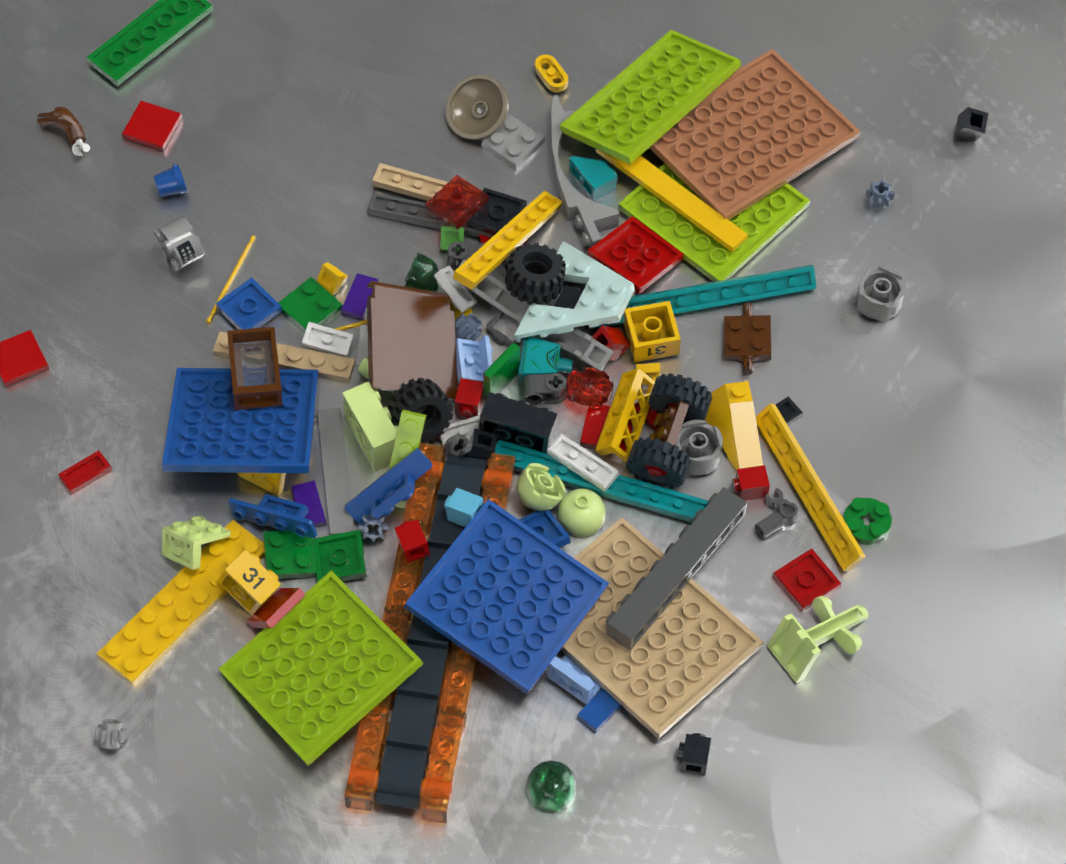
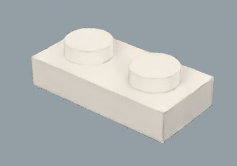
[434,266,477,312]
[302,322,354,357]

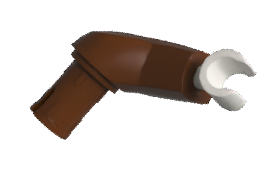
[37,107,90,156]

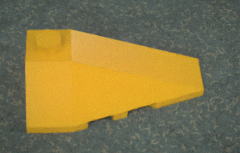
[704,381,763,472]

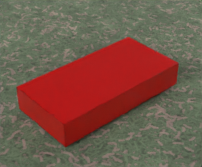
[58,450,112,495]

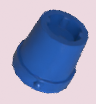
[154,164,188,197]

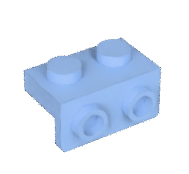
[455,335,492,383]

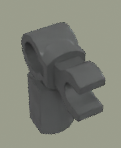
[755,488,798,539]

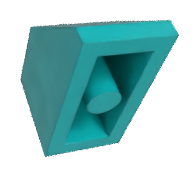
[569,156,618,202]

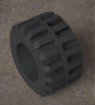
[505,243,566,305]
[387,378,453,444]

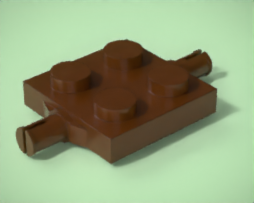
[724,303,771,375]

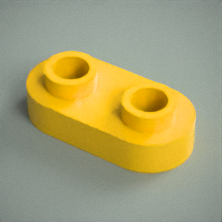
[535,54,568,92]

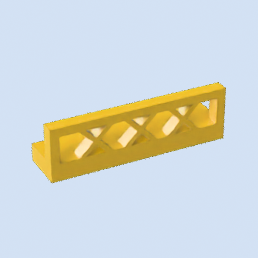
[595,368,655,462]

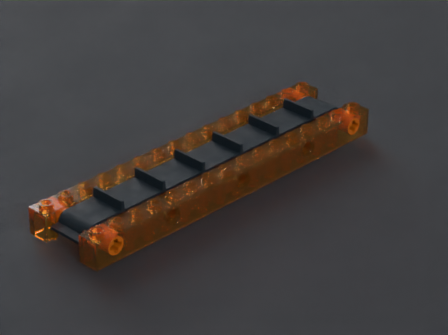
[344,443,515,823]

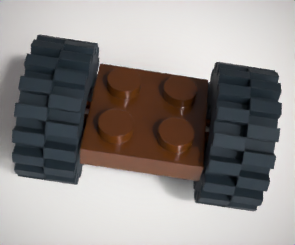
[626,373,712,489]

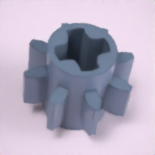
[865,180,895,209]
[455,313,483,341]
[358,514,389,542]

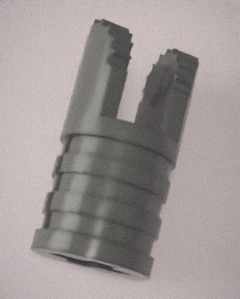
[445,434,472,456]

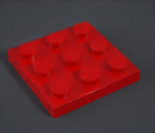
[587,216,684,294]

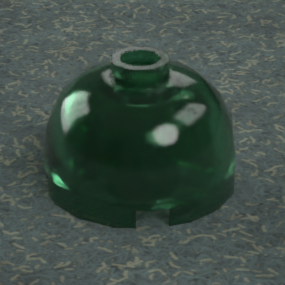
[405,252,439,292]
[526,760,577,814]

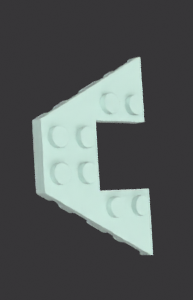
[514,241,634,342]

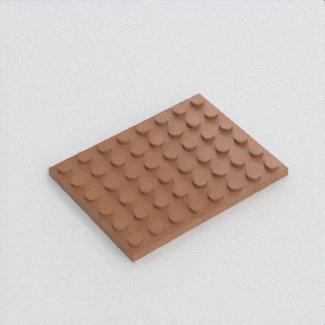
[649,49,861,220]

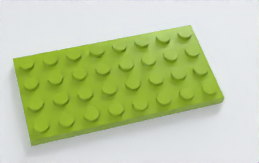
[560,30,741,164]

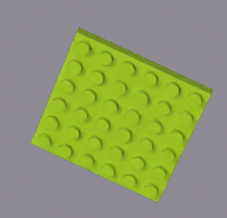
[618,163,810,282]
[218,571,423,766]

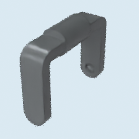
[486,311,524,347]

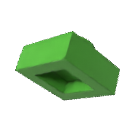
[440,226,464,250]

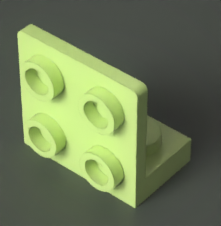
[162,516,231,570]

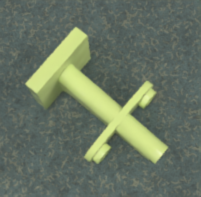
[767,596,868,683]

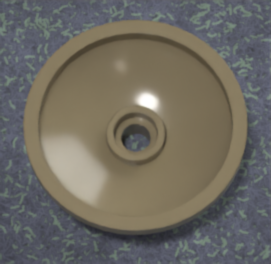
[446,74,509,140]

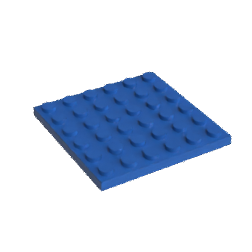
[162,368,319,474]
[404,499,609,694]

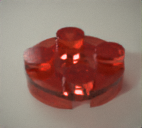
[566,368,614,409]

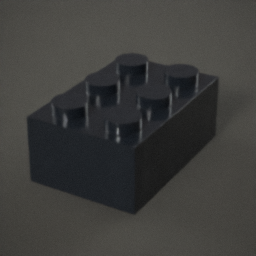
[479,392,558,453]

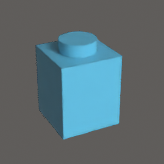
[444,488,484,527]

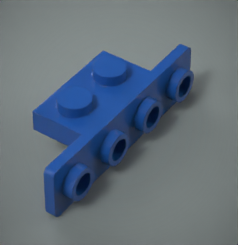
[345,448,432,523]
[228,494,318,539]

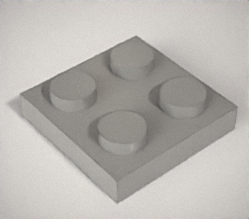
[482,114,545,170]

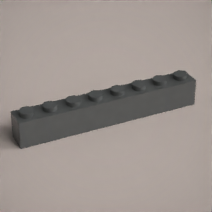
[606,487,747,650]

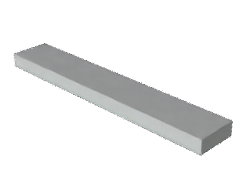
[317,408,354,535]

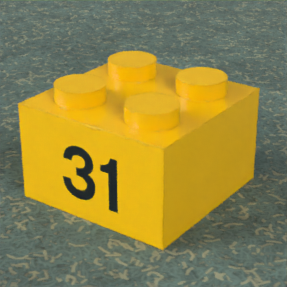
[623,301,681,363]
[217,550,281,616]

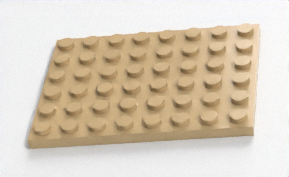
[561,517,764,739]

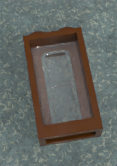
[227,327,283,410]

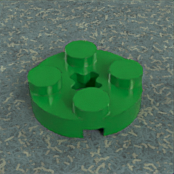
[843,497,892,545]

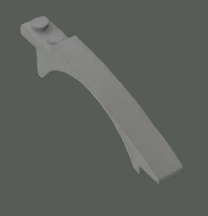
[551,95,619,248]
[458,259,614,371]

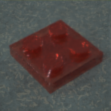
[425,175,489,230]

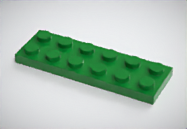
[87,0,213,86]

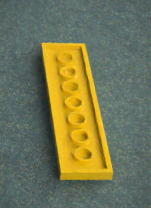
[97,520,264,687]

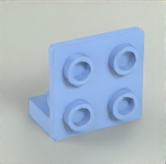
[548,655,602,705]

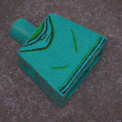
[518,336,573,386]

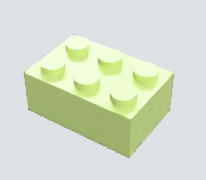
[342,382,398,472]

